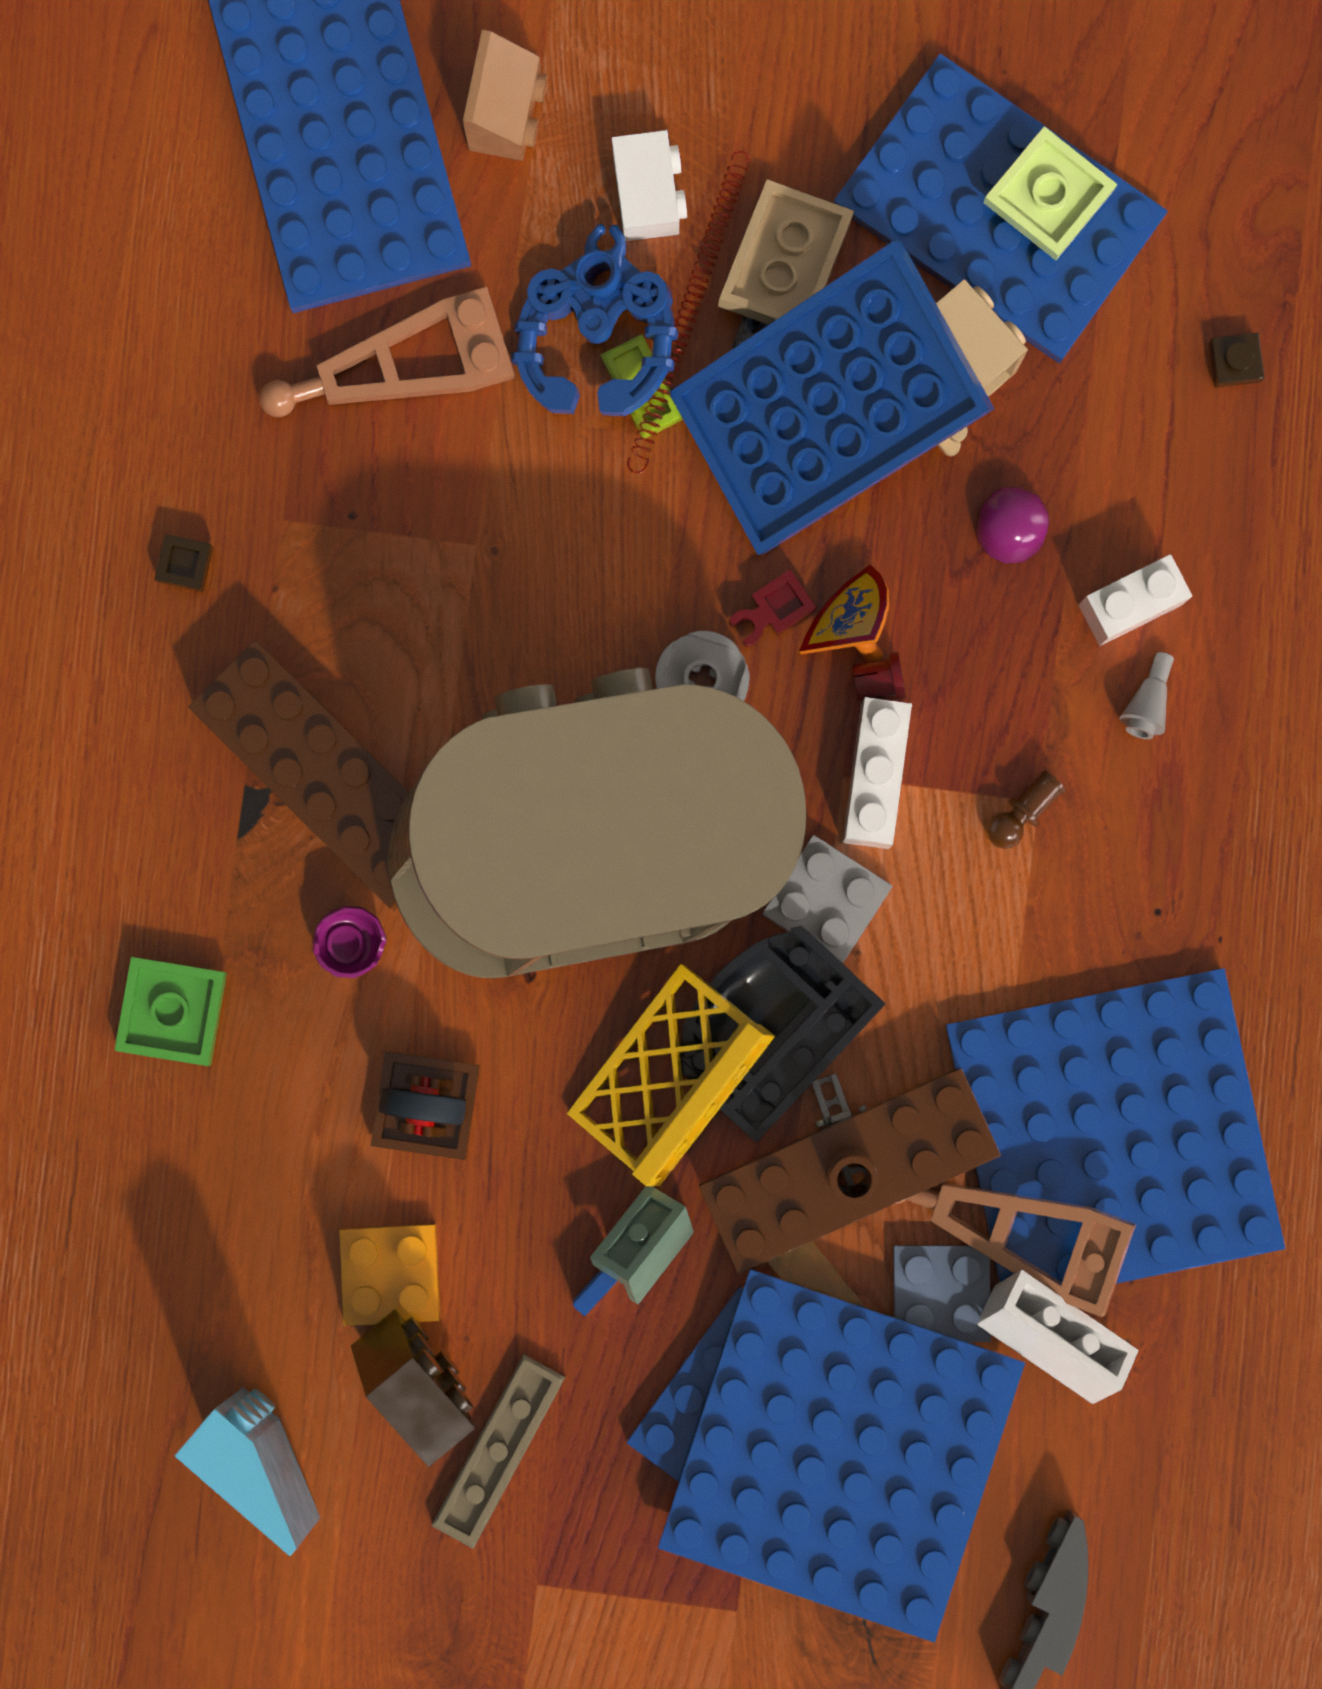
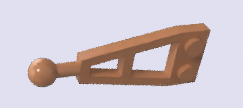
[259,287,515,417]
[896,1183,1136,1317]

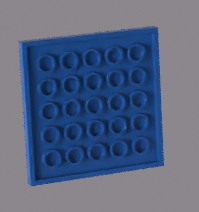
[945,968,1286,1284]
[658,1269,1025,1643]

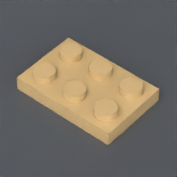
[718,180,854,325]

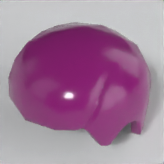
[976,487,1049,563]
[312,906,386,978]

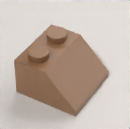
[463,30,548,161]

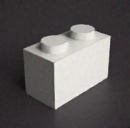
[612,130,687,241]
[1078,554,1192,646]

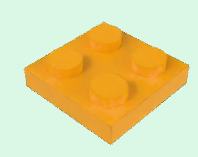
[339,1224,441,1326]

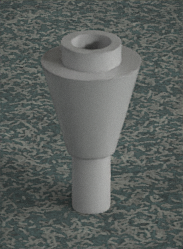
[1119,652,1174,739]

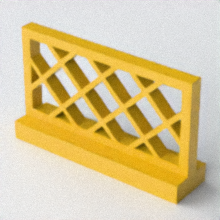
[567,964,775,1186]

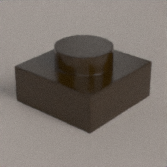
[1209,333,1265,388]
[154,534,214,592]

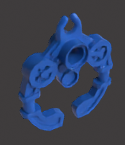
[511,224,678,416]

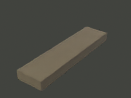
[431,1354,566,1549]

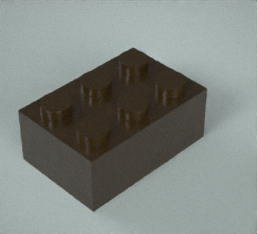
[351,1309,475,1467]

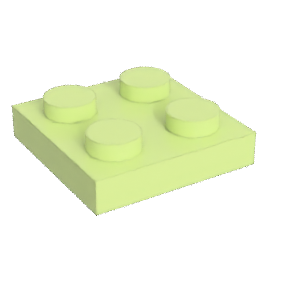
[983,126,1117,260]

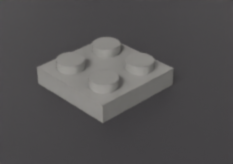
[762,835,893,963]

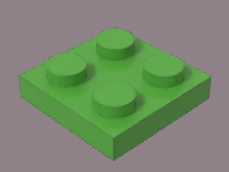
[114,957,227,1066]

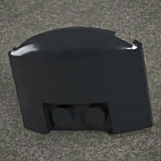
[680,925,886,1143]

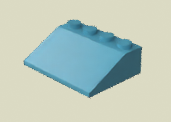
[175,1387,320,1556]

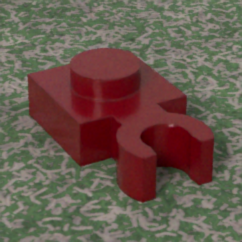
[729,569,817,648]

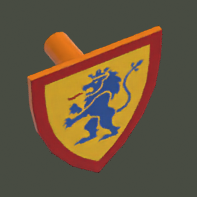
[799,564,889,662]

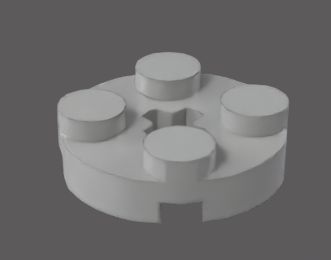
[655,631,750,701]

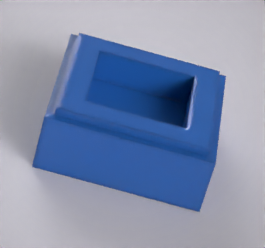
[572,1270,617,1317]

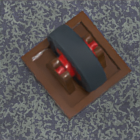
[371,1051,481,1160]

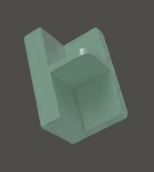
[590,1186,694,1304]

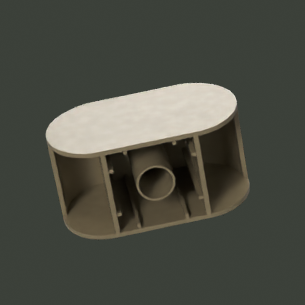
[388,668,806,979]

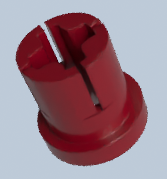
[853,652,906,702]

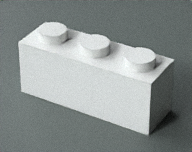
[842,697,912,849]
[977,1270,1139,1404]

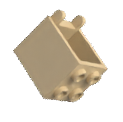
[936,279,1028,456]

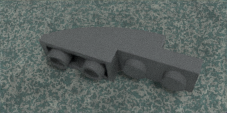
[998,1509,1088,1689]

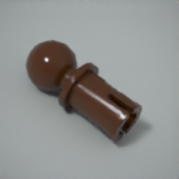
[987,770,1066,849]

